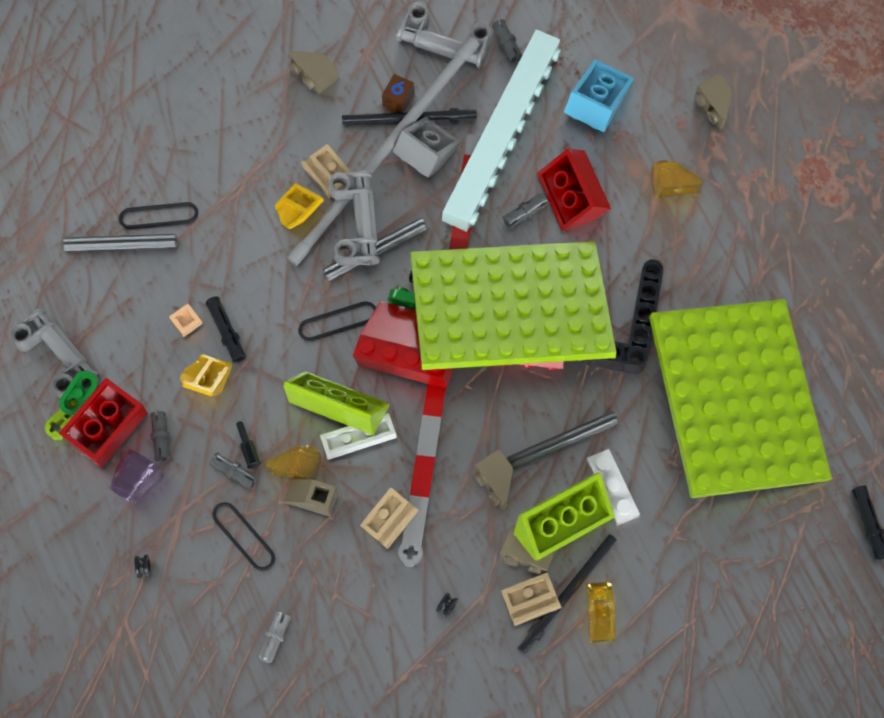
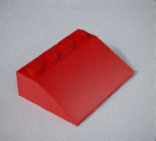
[353,301,454,389]

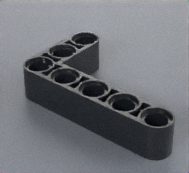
[580,259,664,374]

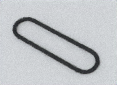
[119,202,198,229]
[298,301,376,341]
[212,502,275,571]

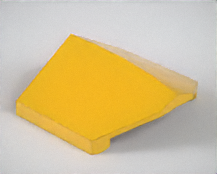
[275,183,324,229]
[179,354,232,396]

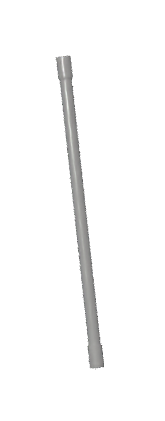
[286,36,480,266]

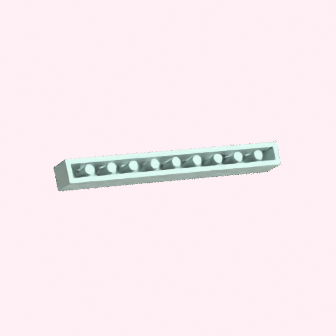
[442,29,561,232]

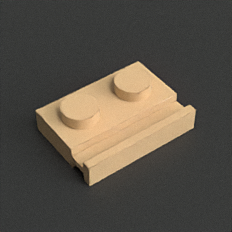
[301,144,351,198]
[360,487,419,549]
[501,573,561,626]

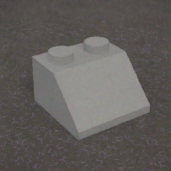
[393,117,461,178]

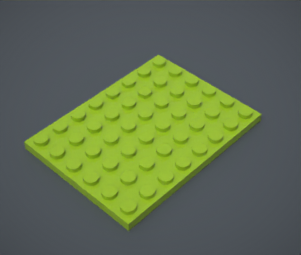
[410,241,616,370]
[649,299,832,498]

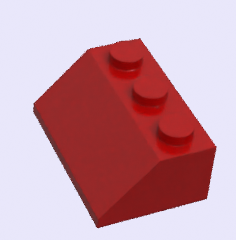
[537,148,611,231]
[59,378,148,469]

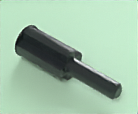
[236,421,261,469]

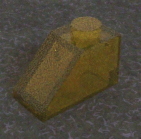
[651,160,703,198]
[265,445,322,480]
[586,582,615,642]

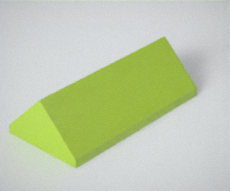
[283,371,390,435]
[514,472,615,561]

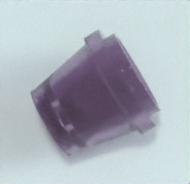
[108,449,164,505]

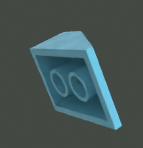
[564,59,634,132]

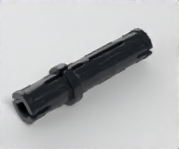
[205,296,247,363]
[851,485,884,561]

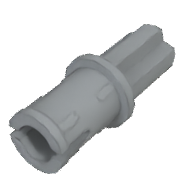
[258,612,291,663]

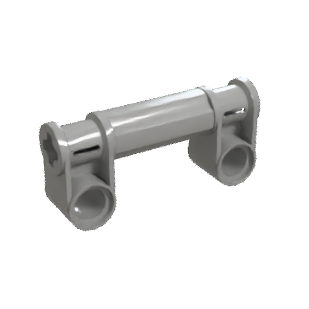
[397,2,490,68]
[328,170,380,266]
[10,308,100,400]

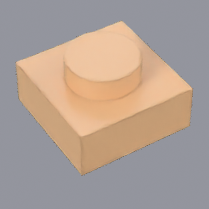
[169,304,203,337]

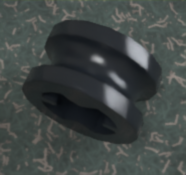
[134,554,151,578]
[436,592,458,618]

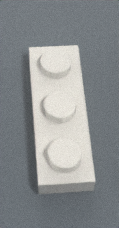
[320,413,397,460]
[586,449,640,525]

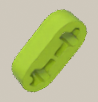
[45,400,77,440]

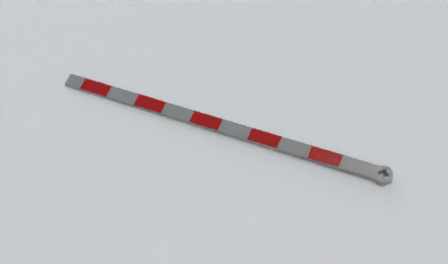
[398,134,481,567]

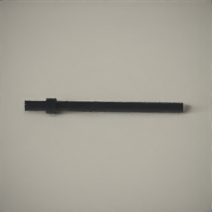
[342,108,477,124]
[517,534,617,655]

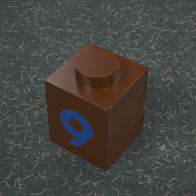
[382,74,415,113]

